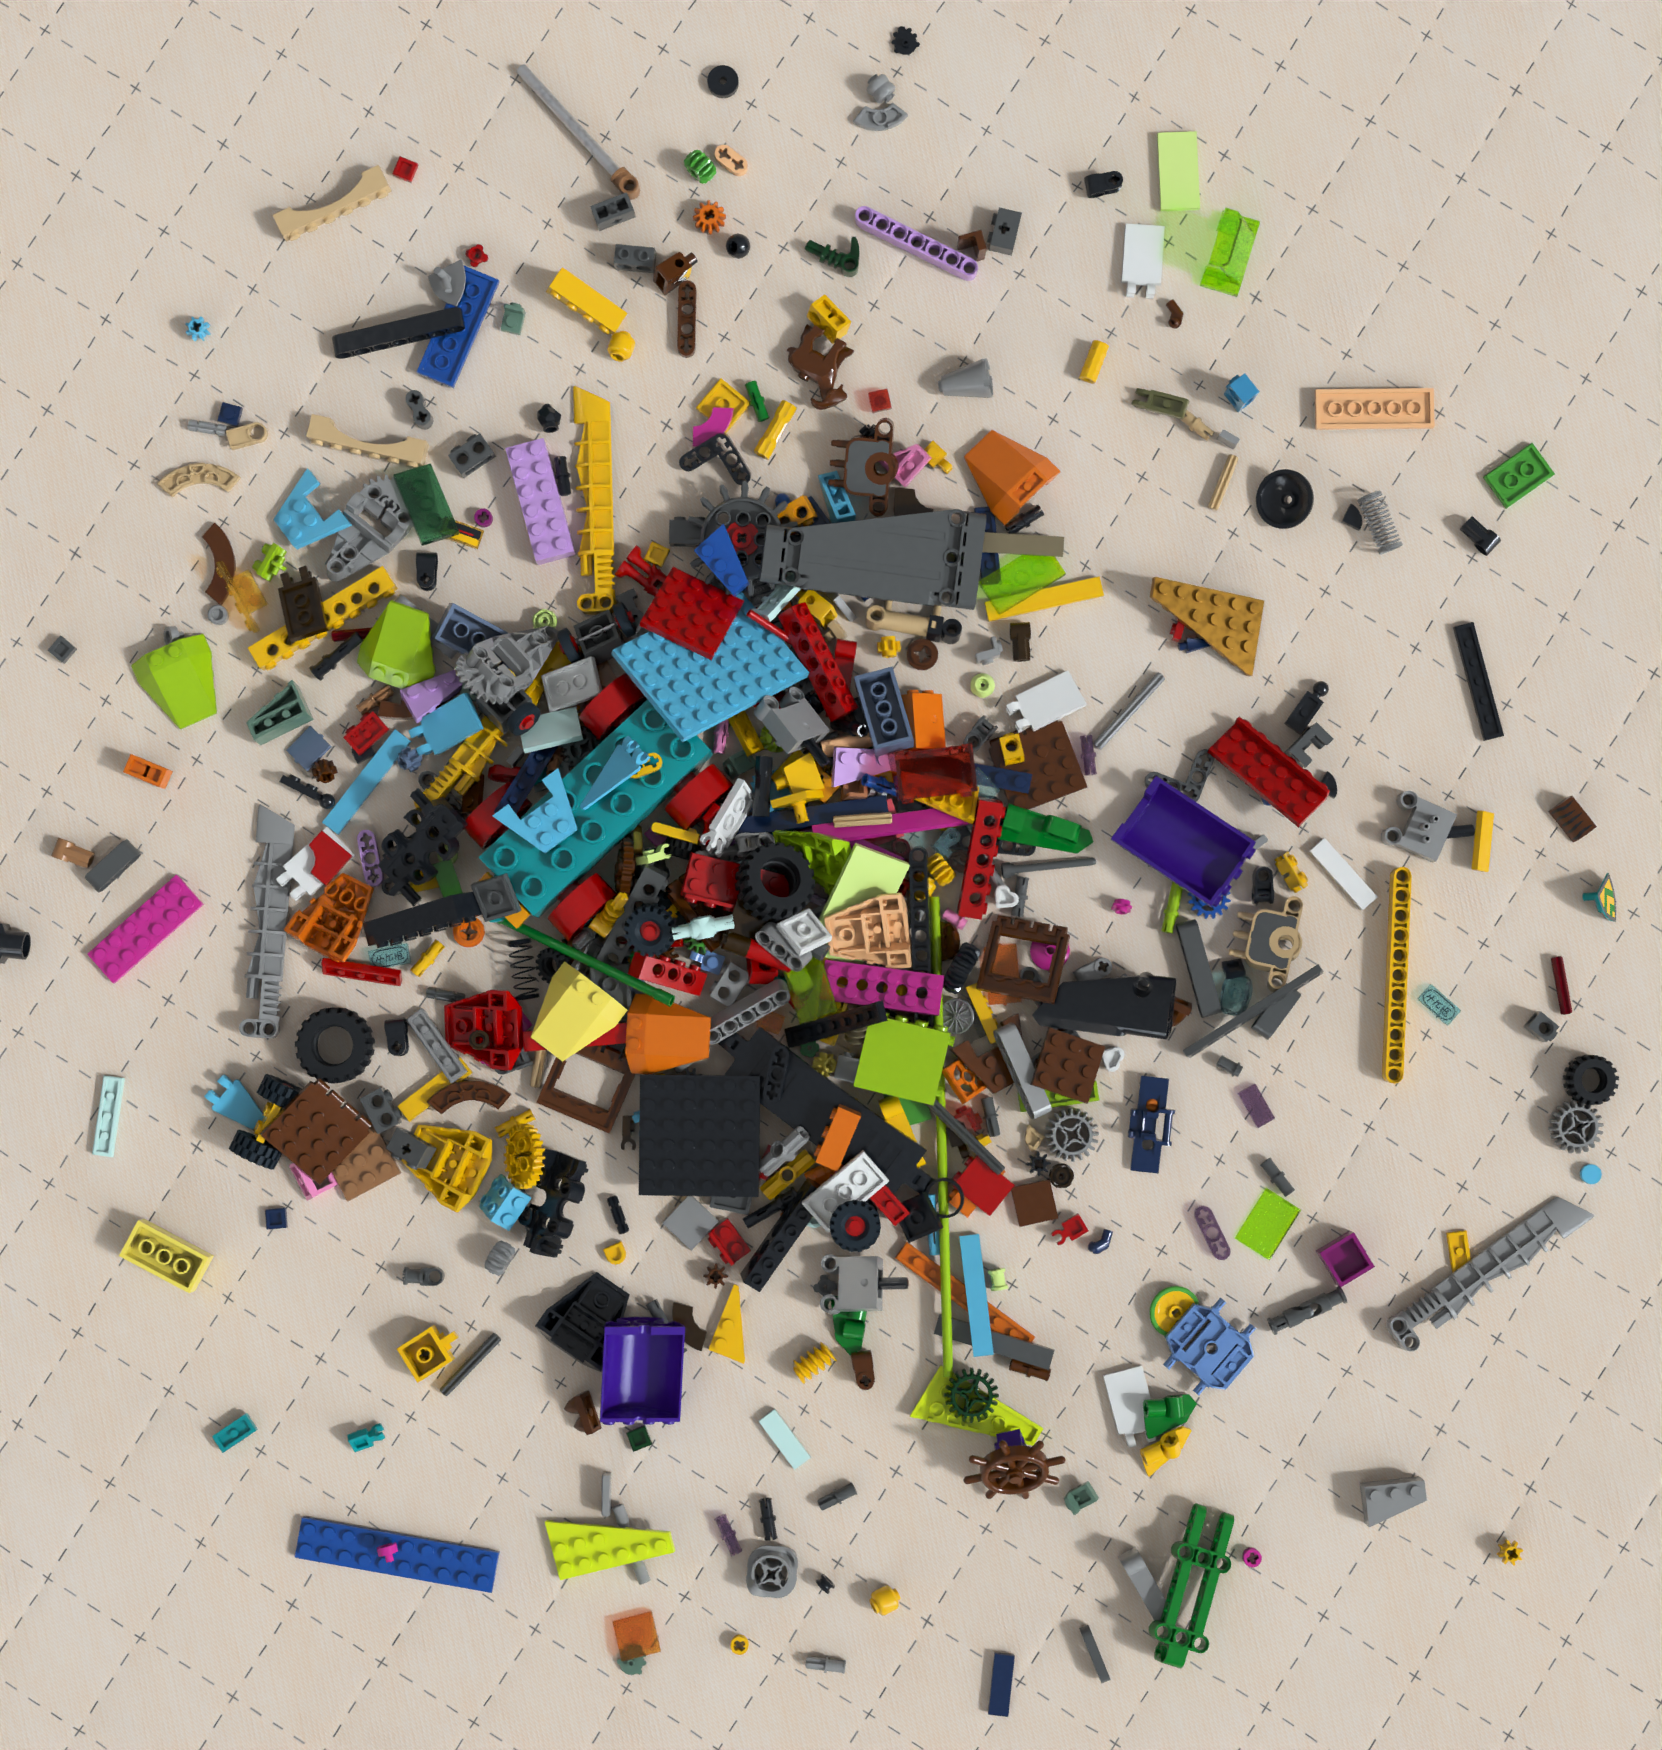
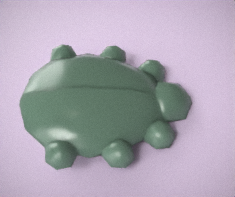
[617,1645,646,1675]

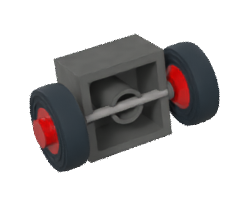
[557,602,637,666]
[469,667,540,736]

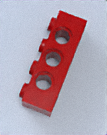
[627,952,707,996]

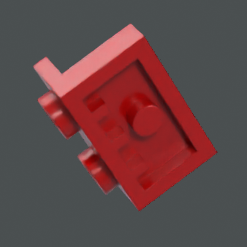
[343,711,390,755]
[707,1218,751,1266]

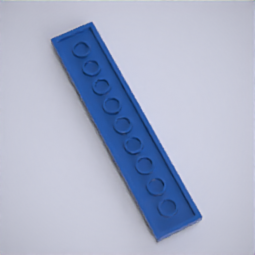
[295,1516,500,1593]

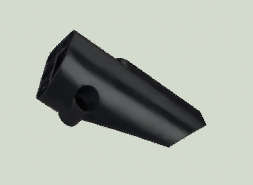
[1032,972,1176,1040]

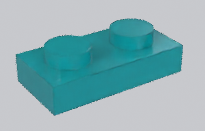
[212,1413,258,1453]

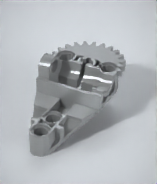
[327,474,422,582]
[455,626,558,704]

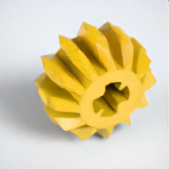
[928,853,956,886]

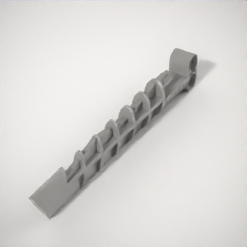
[239,804,295,1038]
[1386,1197,1594,1351]

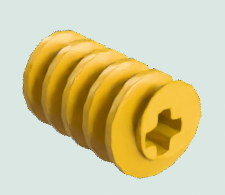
[793,1342,837,1384]

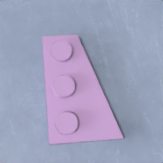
[400,670,463,723]
[831,747,893,787]

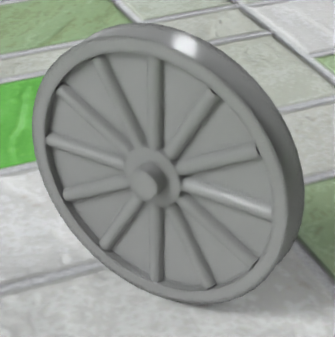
[943,998,974,1034]

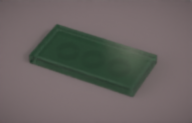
[393,463,459,546]

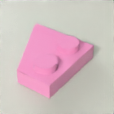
[878,444,932,487]

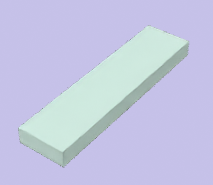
[92,1075,125,1157]

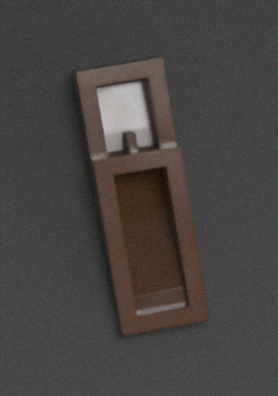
[378,699,442,720]

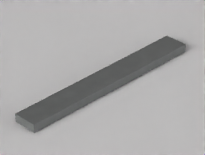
[1183,964,1324,1058]

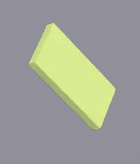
[1157,131,1200,211]

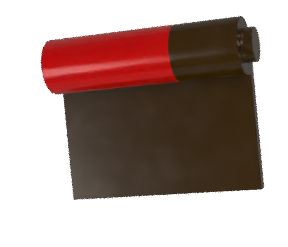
[719,897,798,973]

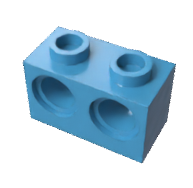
[1224,373,1260,412]

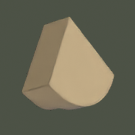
[1025,1125,1045,1153]

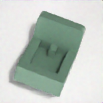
[1064,1481,1099,1515]

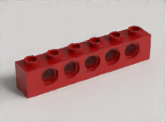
[778,602,858,722]
[957,797,1006,920]

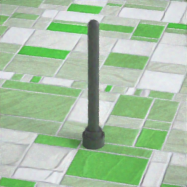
[1001,857,1096,878]

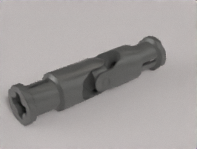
[1267,1286,1347,1335]

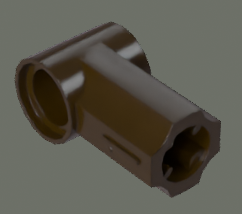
[1010,622,1031,662]

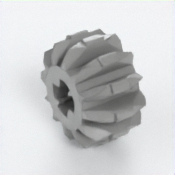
[485,1240,515,1276]

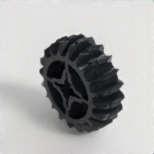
[943,942,980,994]

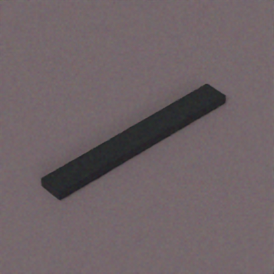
[784,1001,888,1048]

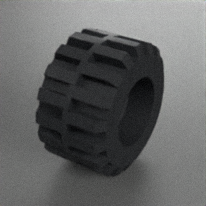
[1563,1055,1619,1105]

